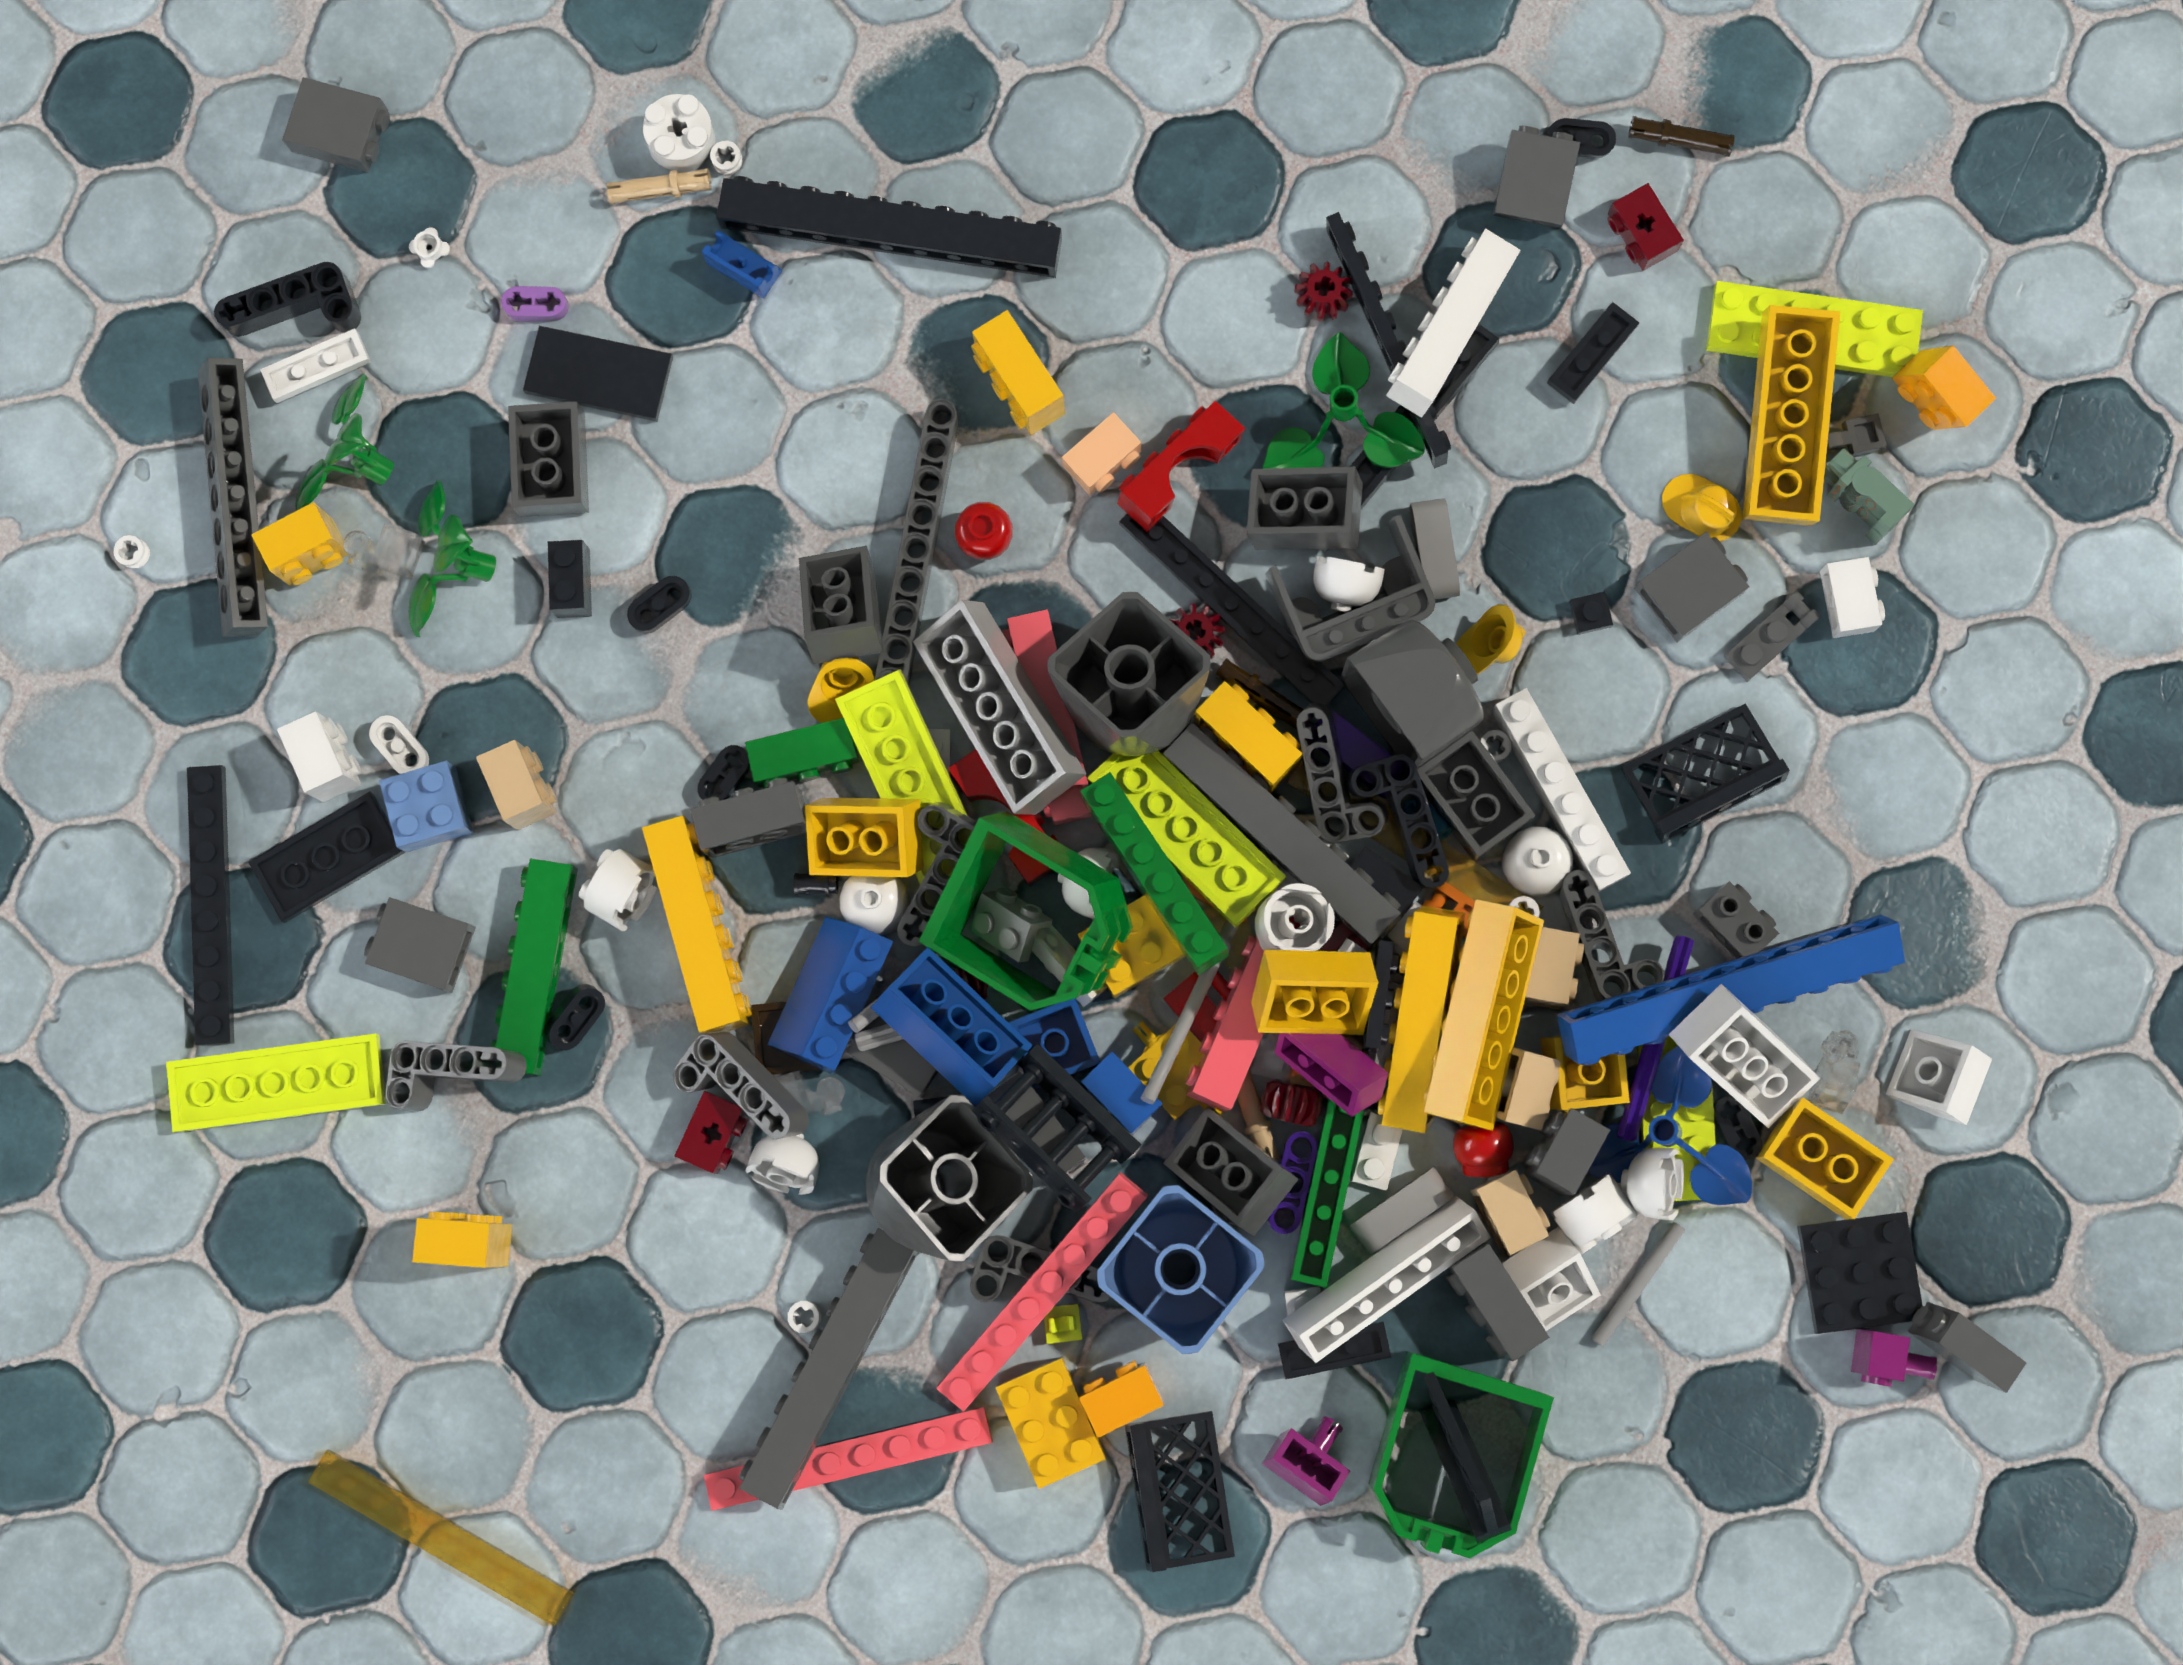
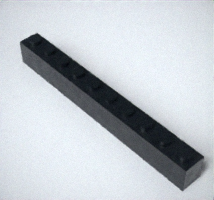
[716,176,1062,278]

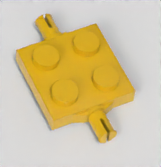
[1128,1021,1222,1121]

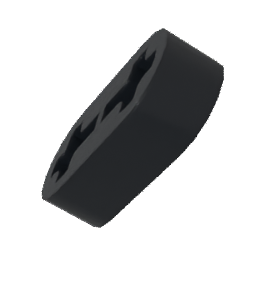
[697,745,751,801]
[1713,1095,1762,1161]

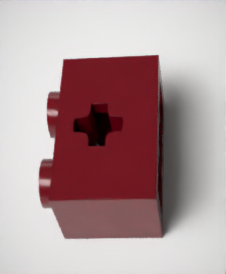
[1608,183,1684,271]
[674,1091,749,1174]

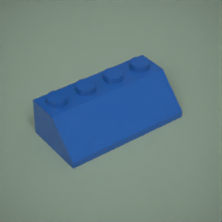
[767,917,893,1074]
[870,947,1032,1107]

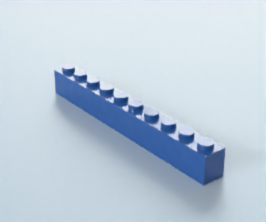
[1557,915,1905,1065]

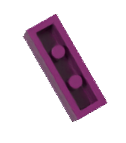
[1274,1033,1388,1117]

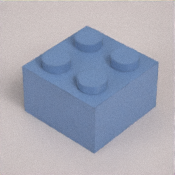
[379,760,474,852]

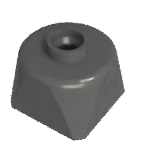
[1047,592,1211,756]
[1340,620,1484,769]
[866,1095,1033,1262]

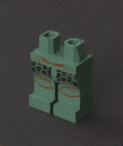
[1824,448,1915,545]

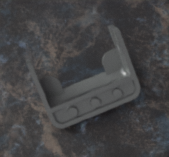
[1265,515,1435,662]

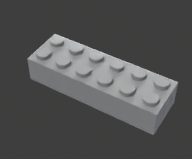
[913,600,1087,815]

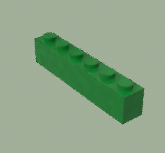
[1080,772,1228,976]
[490,858,578,1076]
[1289,1098,1364,1288]

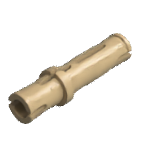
[606,168,712,204]
[1237,1070,1281,1160]

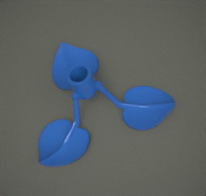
[1588,1046,1752,1205]

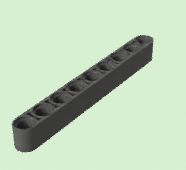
[874,399,959,687]

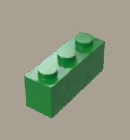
[745,718,860,789]

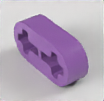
[501,286,569,321]

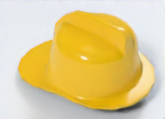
[1662,474,1742,542]
[1456,604,1526,675]
[807,656,874,723]

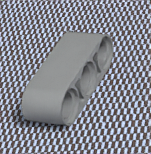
[1409,498,1460,599]
[1349,1167,1454,1255]

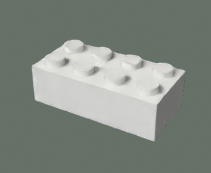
[1669,984,1820,1128]

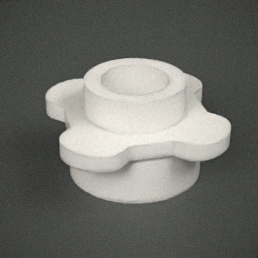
[409,228,450,268]

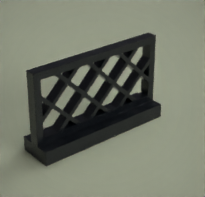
[1621,703,1790,844]
[1421,1372,1512,1544]
[1125,1411,1235,1572]

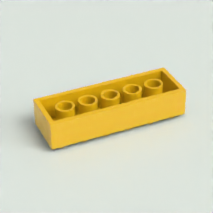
[1742,305,1840,526]
[642,815,752,1034]
[1424,899,1544,1131]
[1378,906,1466,1133]

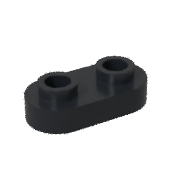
[1546,118,1616,158]
[627,576,692,634]
[545,984,605,1050]

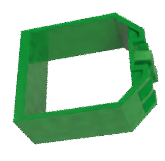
[918,811,1133,1011]
[1368,1351,1554,1559]

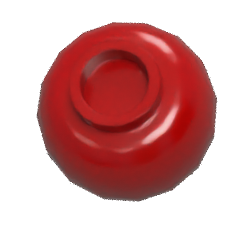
[955,502,1013,560]
[1453,1121,1514,1177]

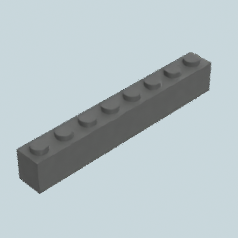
[1163,723,1401,949]
[739,1228,919,1510]

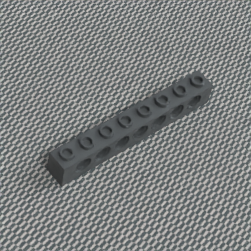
[198,357,268,637]

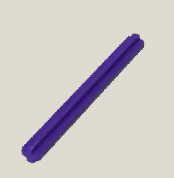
[1617,935,1694,1142]

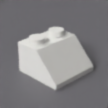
[1886,1029,1992,1125]
[1502,1226,1601,1331]

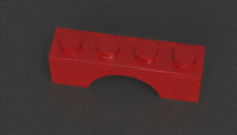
[1117,401,1245,532]
[948,749,1060,887]

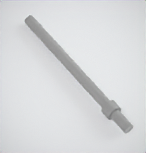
[1141,919,1239,1104]

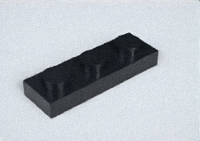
[1547,302,1640,404]
[1362,940,1399,1054]
[1277,1321,1391,1380]

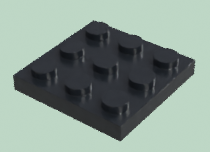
[1797,1212,1923,1334]

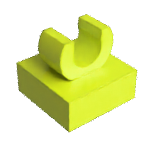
[1044,1303,1083,1344]

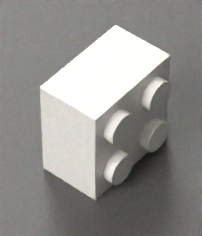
[277,711,362,803]

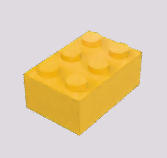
[971,310,1065,435]
[1194,681,1303,794]
[805,797,924,877]
[1078,895,1185,999]
[1251,950,1378,1035]
[1755,1097,1894,1219]
[412,1211,512,1268]
[995,1357,1106,1489]

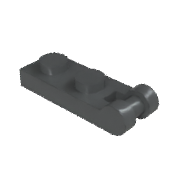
[1723,591,1821,682]

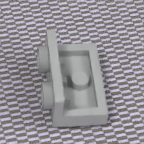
[970,888,1053,962]

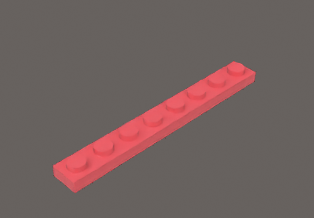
[936,1172,1148,1412]
[704,1406,993,1511]

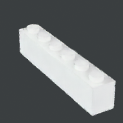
[1386,228,1521,418]
[1491,688,1631,892]
[1283,1196,1491,1363]

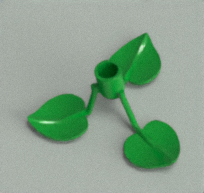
[1263,332,1425,469]
[295,373,394,511]
[408,480,496,637]

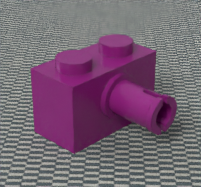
[1851,1329,1937,1387]
[1262,1416,1350,1506]

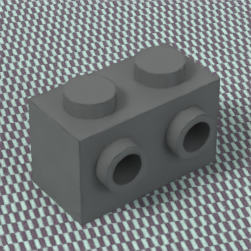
[1693,881,1780,959]

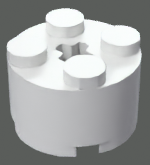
[643,94,715,173]
[579,849,657,931]
[1255,883,1335,951]
[1551,1173,1639,1255]

